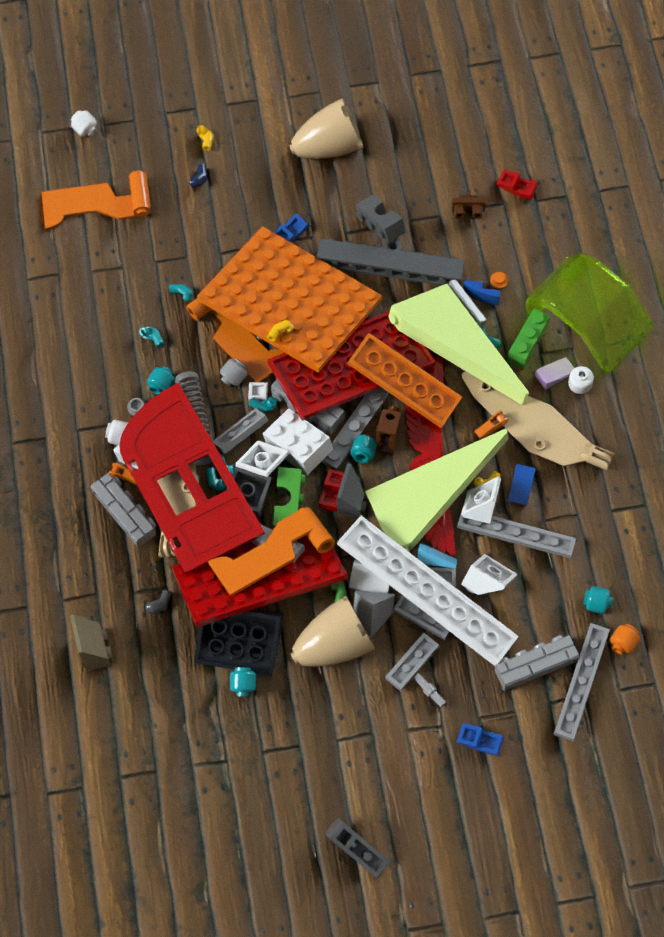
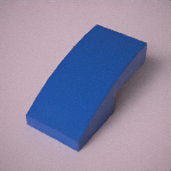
[274,213,310,243]
[463,280,500,306]
[508,464,536,505]
[457,723,504,757]

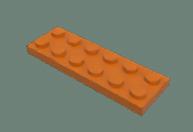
[347,333,462,428]

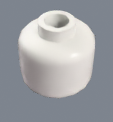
[71,110,97,137]
[568,366,594,394]
[105,420,128,445]

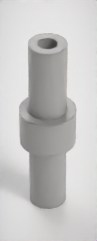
[413,673,446,708]

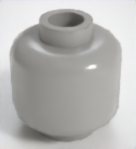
[220,358,248,386]

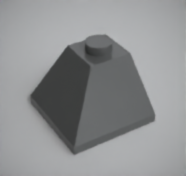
[337,463,368,518]

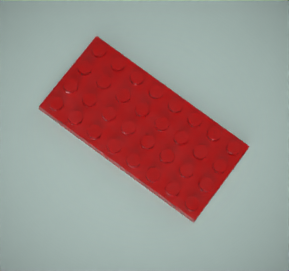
[268,311,436,421]
[172,535,348,627]

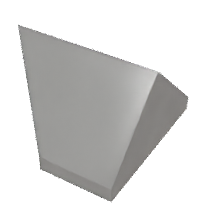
[354,590,395,638]

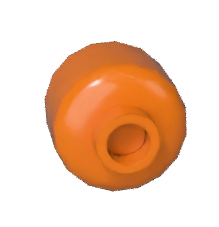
[610,624,640,655]

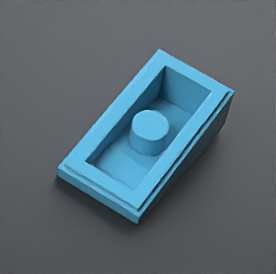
[417,544,457,568]

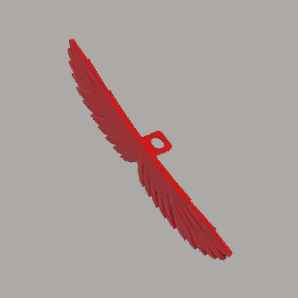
[405,354,456,557]

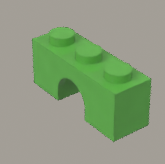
[507,308,550,370]
[273,467,306,527]

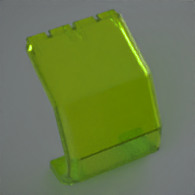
[526,253,653,373]

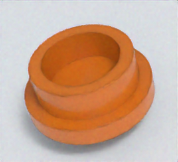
[490,272,509,290]

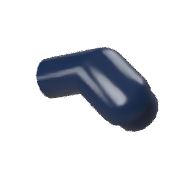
[189,164,207,188]

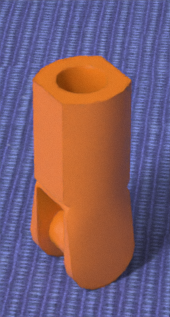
[474,410,509,439]
[108,463,136,485]

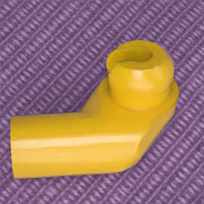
[197,125,214,151]
[267,320,294,342]

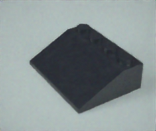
[194,609,284,676]

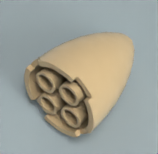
[289,98,364,159]
[291,596,375,667]

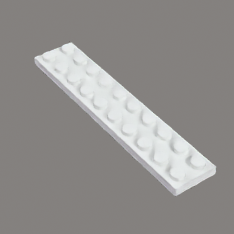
[337,516,519,666]

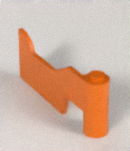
[42,171,151,230]
[186,298,285,382]
[208,507,335,596]

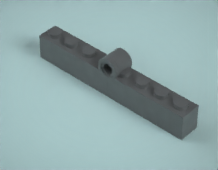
[316,238,464,286]

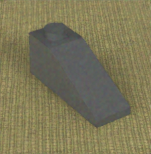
[325,818,390,878]

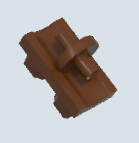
[452,190,485,219]

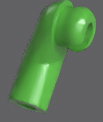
[331,581,346,603]

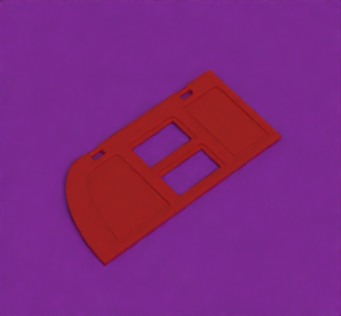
[119,383,265,574]

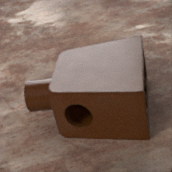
[375,406,401,455]

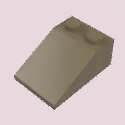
[70,614,113,672]

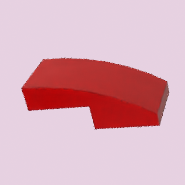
[496,170,538,200]
[319,469,344,512]

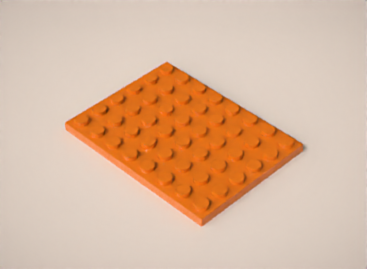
[197,226,382,373]

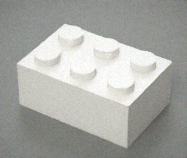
[263,408,333,475]

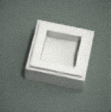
[248,382,268,401]

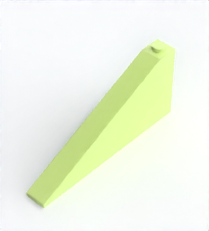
[389,284,529,405]
[365,429,508,552]

